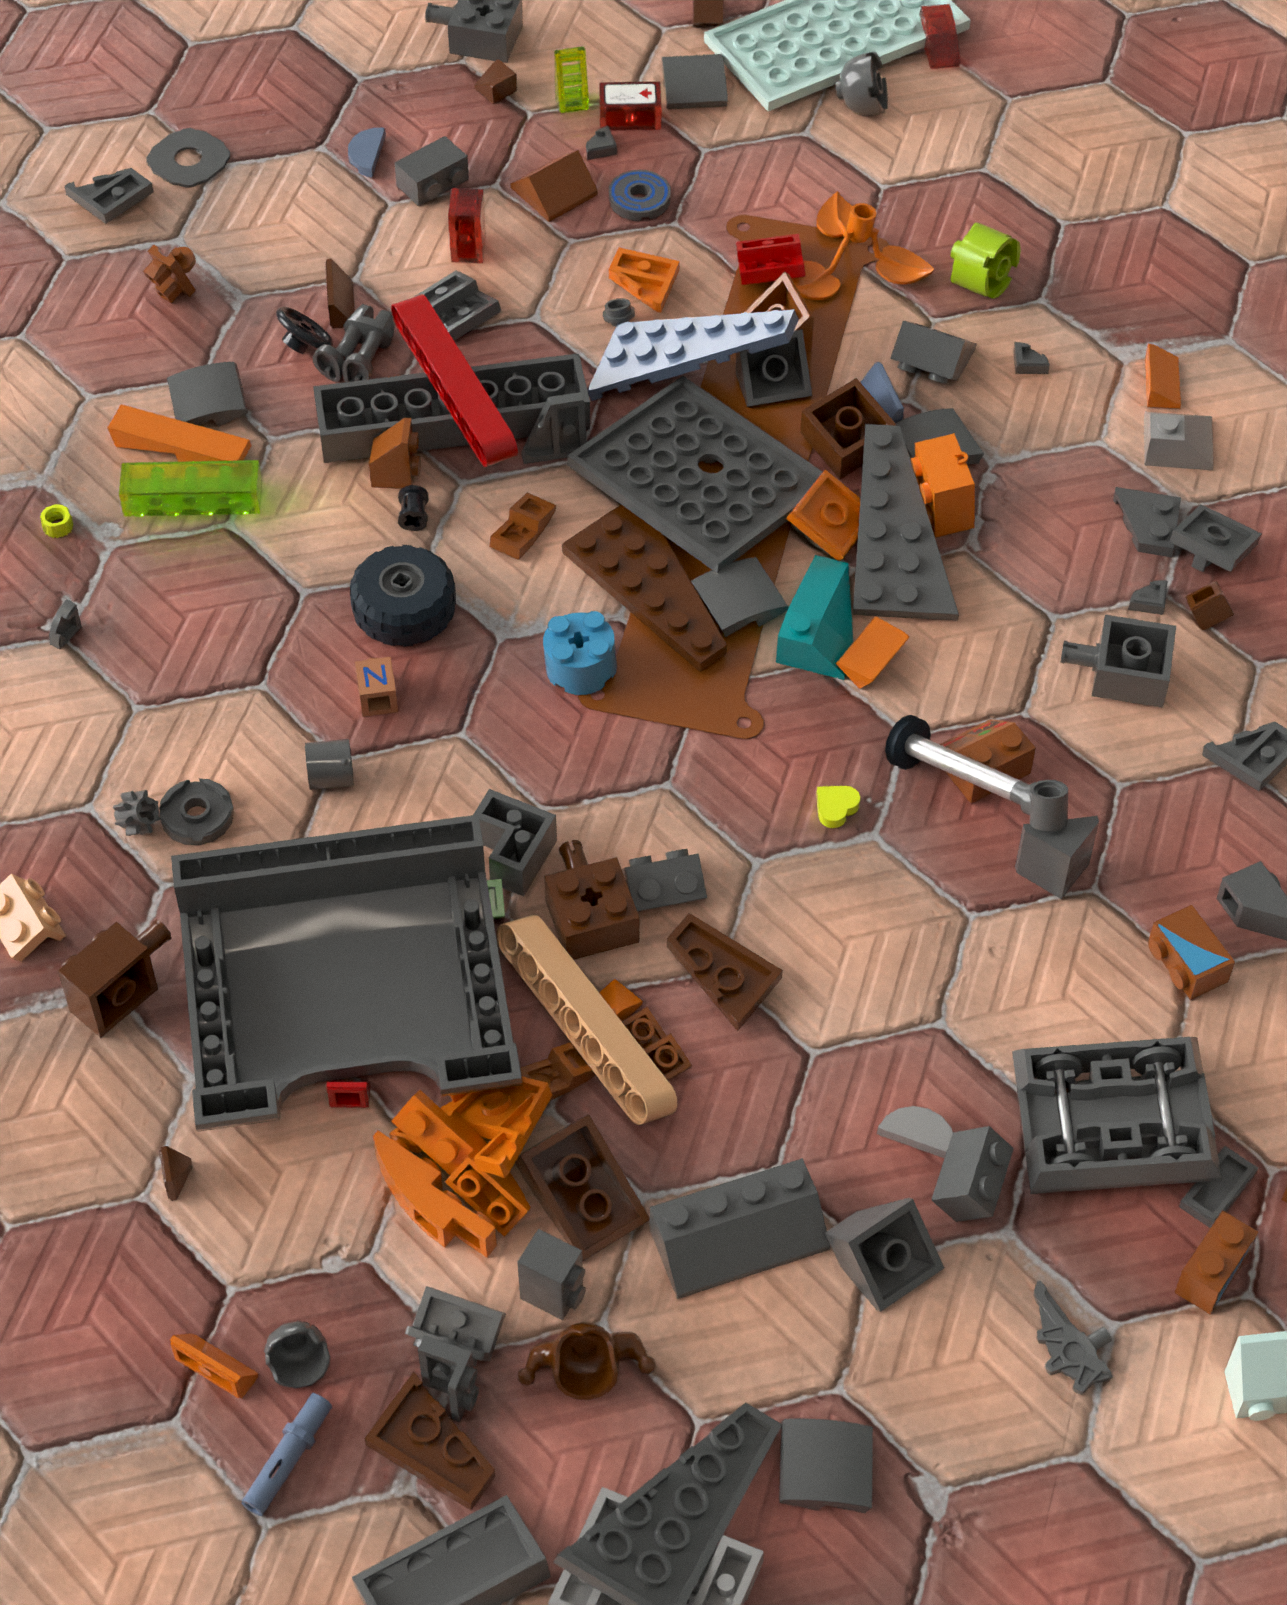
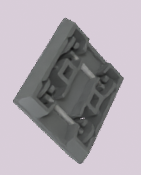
[1012,1037,1222,1194]

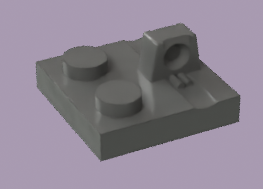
[1169,504,1262,572]

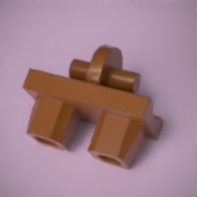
[143,244,196,303]

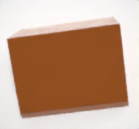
[510,150,598,222]
[744,272,814,352]

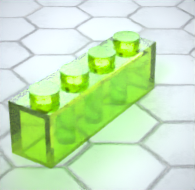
[119,460,262,517]

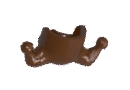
[518,1322,656,1400]

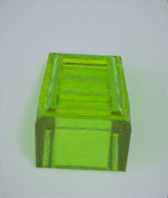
[554,46,589,113]

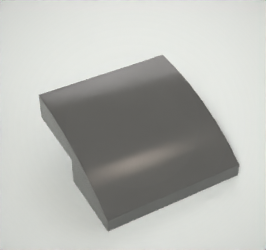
[662,54,728,109]
[414,270,501,341]
[167,362,248,427]
[896,408,984,464]
[691,557,789,637]
[779,1418,873,1513]

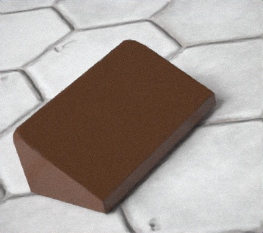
[325,259,355,328]

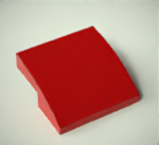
[736,234,806,285]

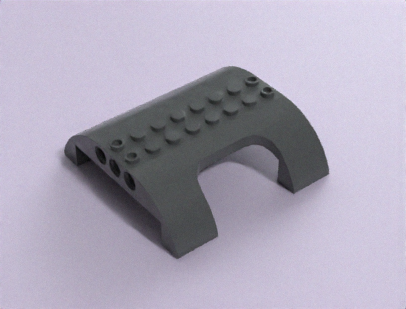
[171,815,522,1132]

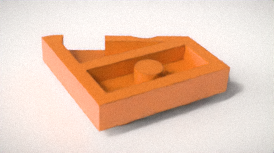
[609,247,680,313]

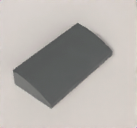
[352,1495,551,1605]

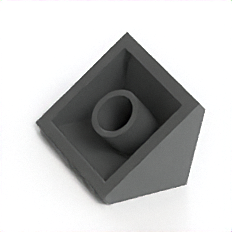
[736,329,812,406]
[1015,816,1099,899]

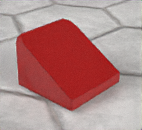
[326,1081,371,1108]

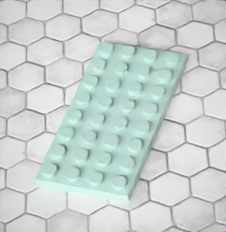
[704,0,970,112]

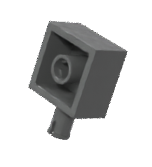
[425,0,523,63]
[1060,615,1176,708]

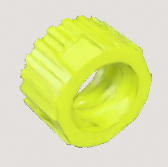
[40,504,73,538]

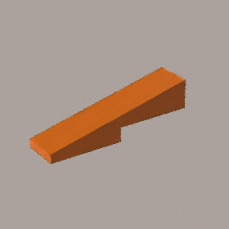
[107,404,252,470]

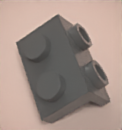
[622,849,707,912]
[405,1286,506,1367]
[418,1335,479,1422]

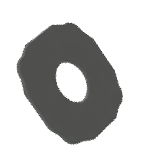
[146,128,230,188]

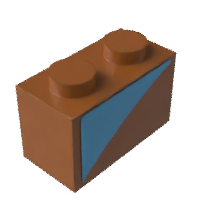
[1148,905,1235,1000]
[1174,1210,1258,1314]

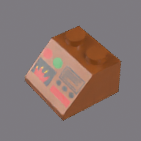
[940,719,1036,804]

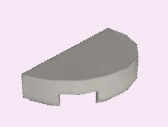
[877,1106,953,1158]

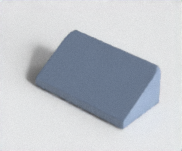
[860,362,904,423]

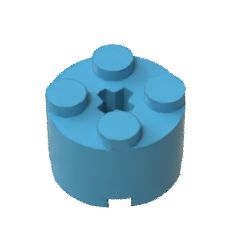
[543,611,617,695]

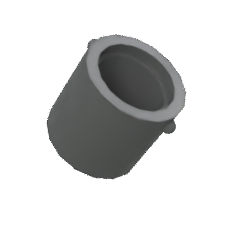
[305,739,354,790]

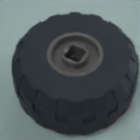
[350,545,456,647]

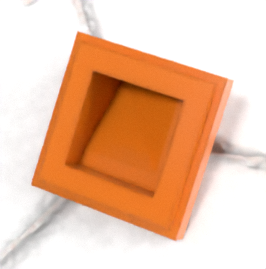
[599,979,643,1021]

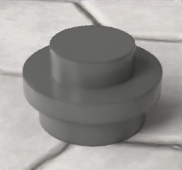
[603,298,635,326]

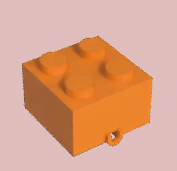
[910,433,975,538]

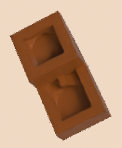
[489,492,556,560]
[520,1042,596,1101]

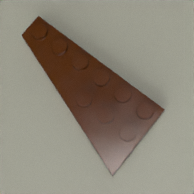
[562,505,727,672]

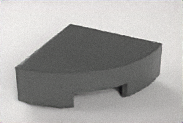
[586,126,617,160]
[1013,342,1050,374]
[1128,580,1168,615]
[49,599,82,650]

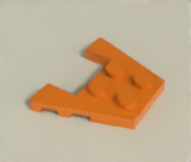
[389,1076,552,1178]

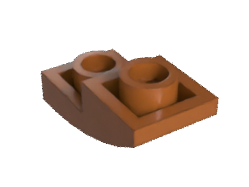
[622,1007,692,1081]

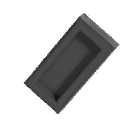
[1179,1146,1259,1228]

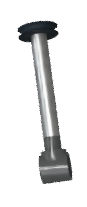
[885,715,1068,832]

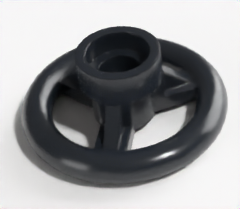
[276,307,333,354]

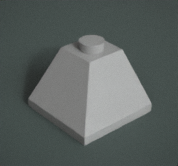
[1144,411,1213,470]

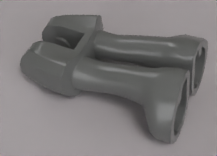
[313,304,395,382]

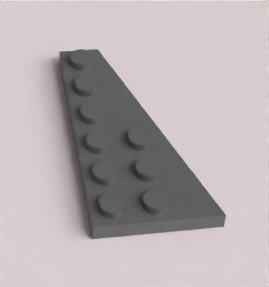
[853,424,959,620]
[553,1402,782,1605]

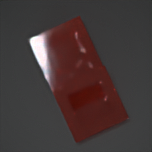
[919,4,960,69]

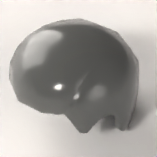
[264,1321,330,1389]

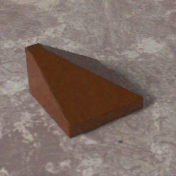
[159,1146,192,1201]

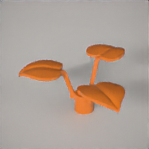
[792,192,934,300]

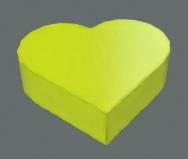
[816,786,860,828]

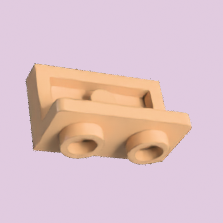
[0,874,66,961]

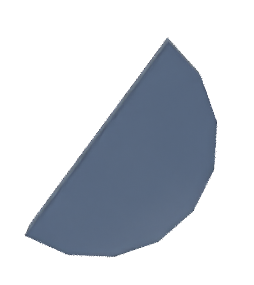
[348,128,386,178]

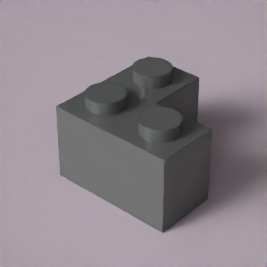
[473,789,557,897]

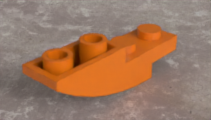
[391,1089,531,1237]
[373,1130,497,1257]

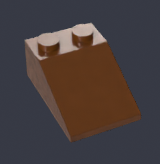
[515,1114,650,1262]

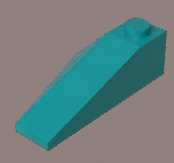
[776,555,853,680]

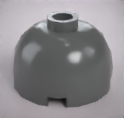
[836,51,888,116]

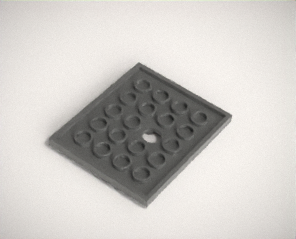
[567,376,823,573]

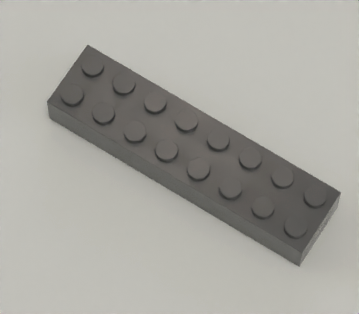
[313,353,590,463]

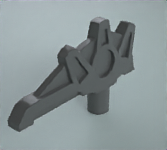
[1034,1280,1113,1395]

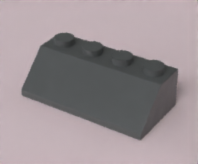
[650,1158,830,1299]

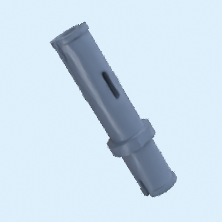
[241,1393,332,1516]

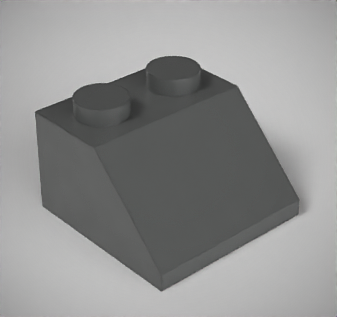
[890,321,977,384]

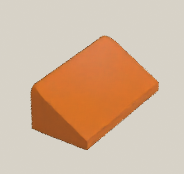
[1145,343,1181,409]
[835,617,909,689]
[170,1333,259,1399]

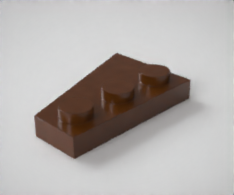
[667,913,783,1031]
[365,1371,495,1511]

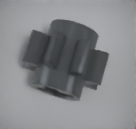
[113,790,160,836]

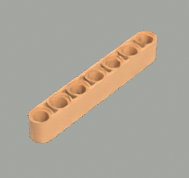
[496,915,677,1125]

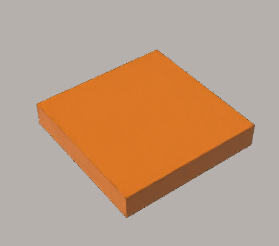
[786,469,861,561]

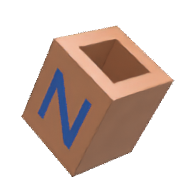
[355,657,398,717]

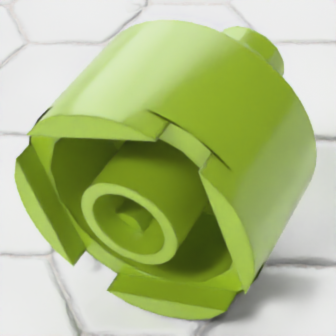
[951,222,1021,299]

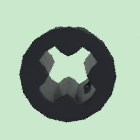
[398,485,429,531]

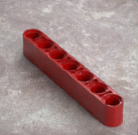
[391,294,518,467]

